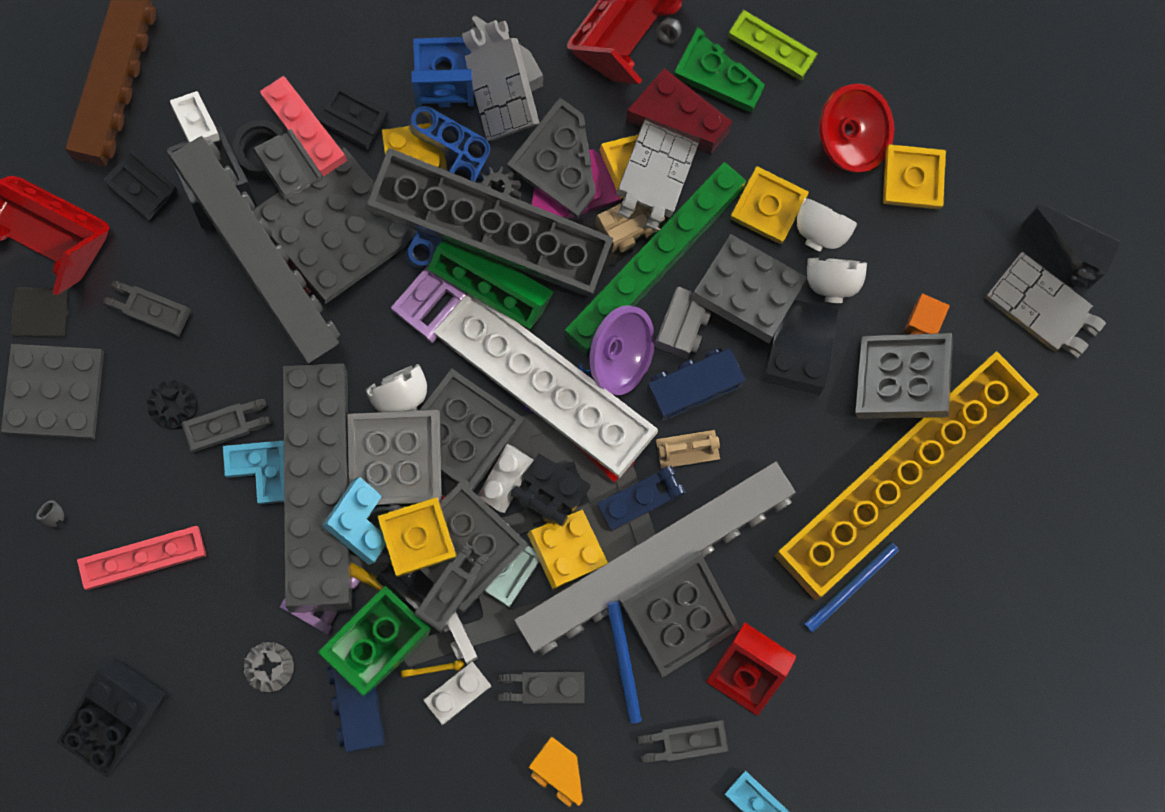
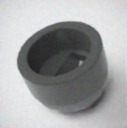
[657,18,682,44]
[36,500,64,527]

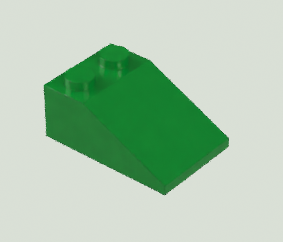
[318,586,430,697]

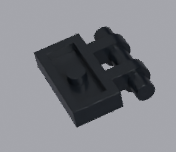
[510,453,590,527]

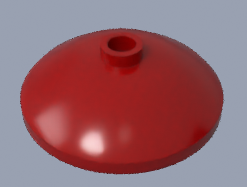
[819,84,894,172]

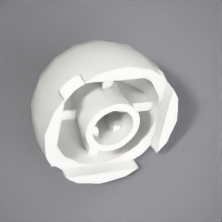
[797,198,858,252]
[807,258,867,303]
[365,364,427,412]

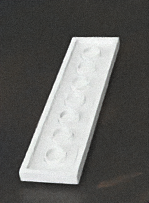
[434,293,658,478]

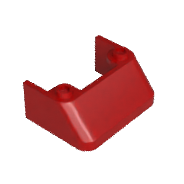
[567,0,683,84]
[0,176,109,296]

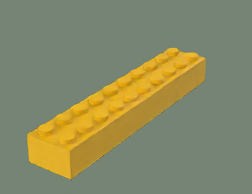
[774,351,1039,601]

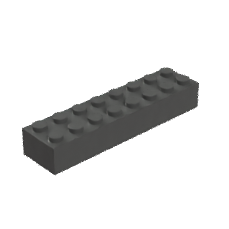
[170,135,340,365]
[365,148,613,297]
[283,363,352,613]

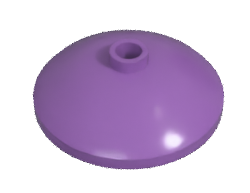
[589,305,655,395]

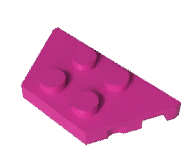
[532,149,623,219]

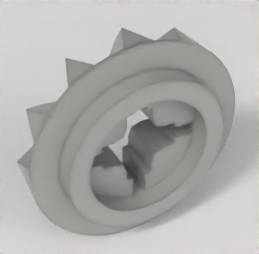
[244,642,294,692]

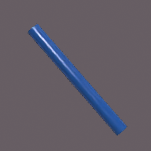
[804,542,899,633]
[607,601,642,724]

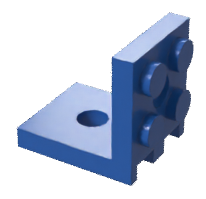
[411,37,474,108]

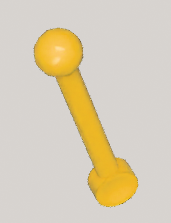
[400,659,465,678]

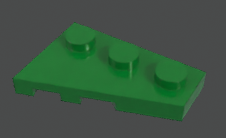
[674,27,765,113]

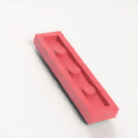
[260,76,347,177]
[77,526,207,591]

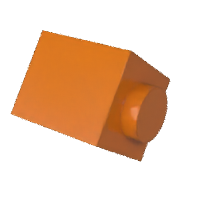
[903,293,950,335]

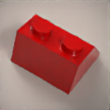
[706,622,797,716]

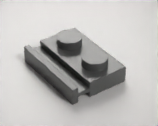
[254,129,322,200]

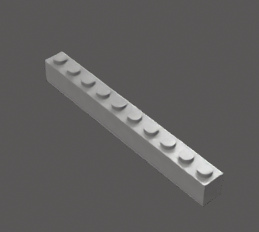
[514,462,796,655]

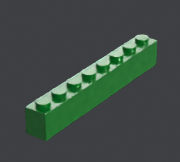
[564,162,746,358]

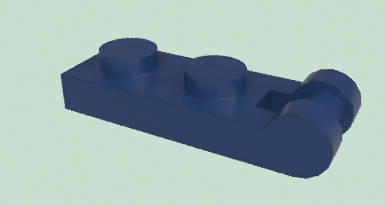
[597,465,686,532]

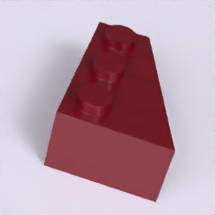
[626,68,732,155]

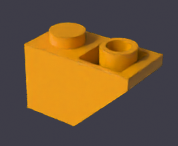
[529,737,583,807]

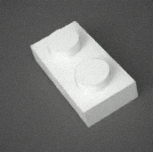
[170,91,220,143]
[478,444,534,513]
[443,612,478,664]
[424,661,492,725]

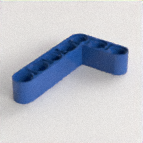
[405,106,490,269]

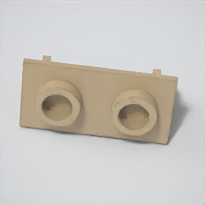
[656,430,720,469]

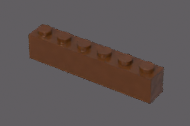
[65,0,156,167]

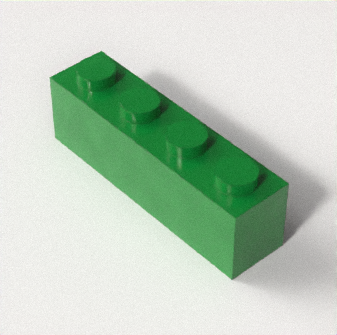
[427,240,553,329]

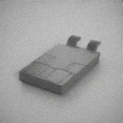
[462,21,540,141]
[616,120,698,231]
[985,252,1106,359]

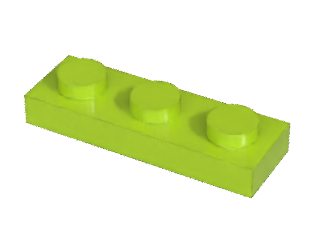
[728,10,817,80]

